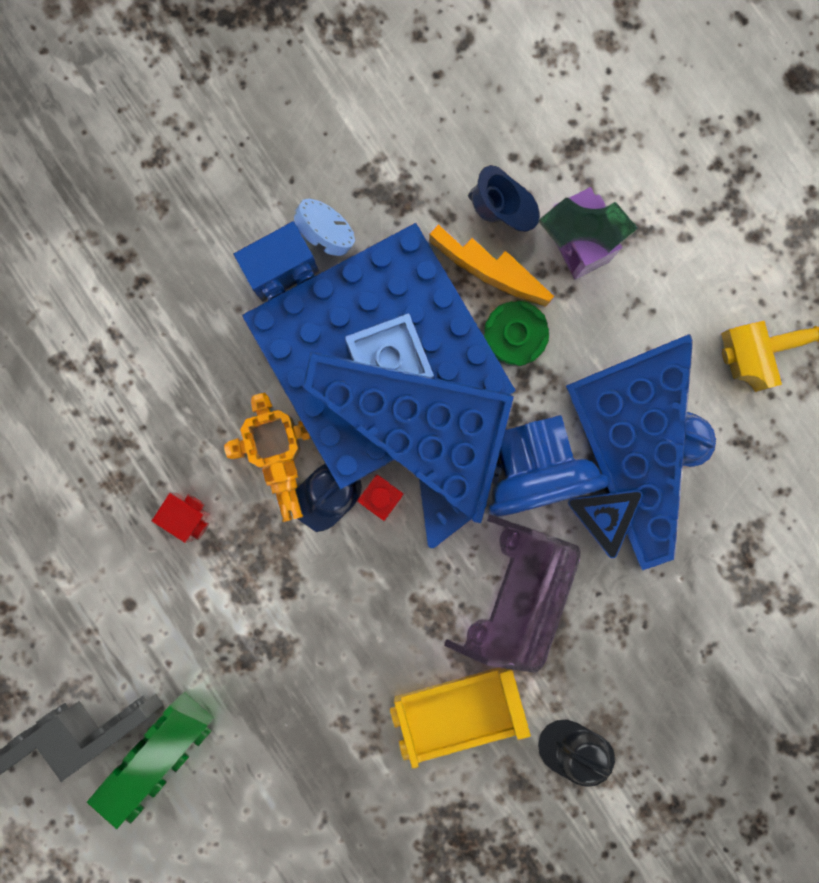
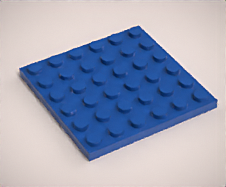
[242,223,516,490]

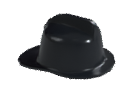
[538,720,615,787]

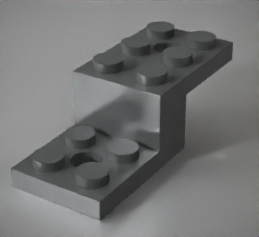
[0,694,164,782]

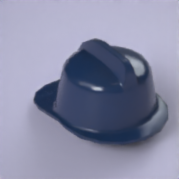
[468,165,540,232]
[291,464,362,532]

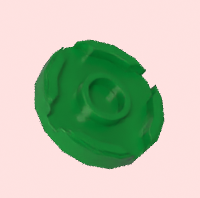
[484,301,549,366]

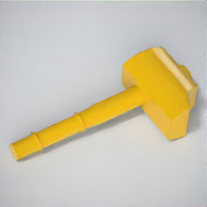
[721,320,819,392]

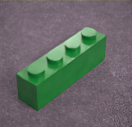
[86,692,214,830]

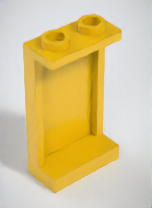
[390,665,531,769]

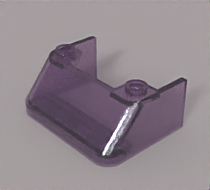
[444,514,581,673]

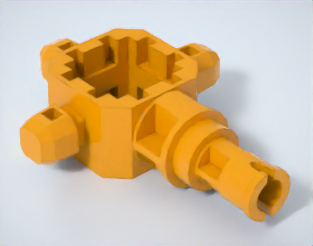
[224,393,311,522]

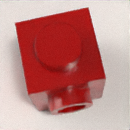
[151,493,210,543]

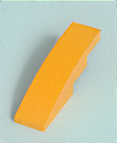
[429,224,554,307]

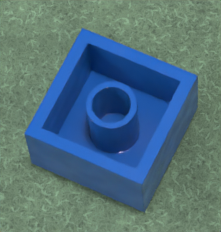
[233,221,319,302]

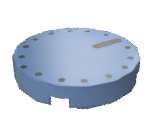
[294,198,355,256]

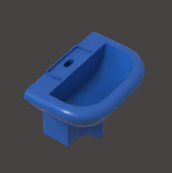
[488,415,610,517]

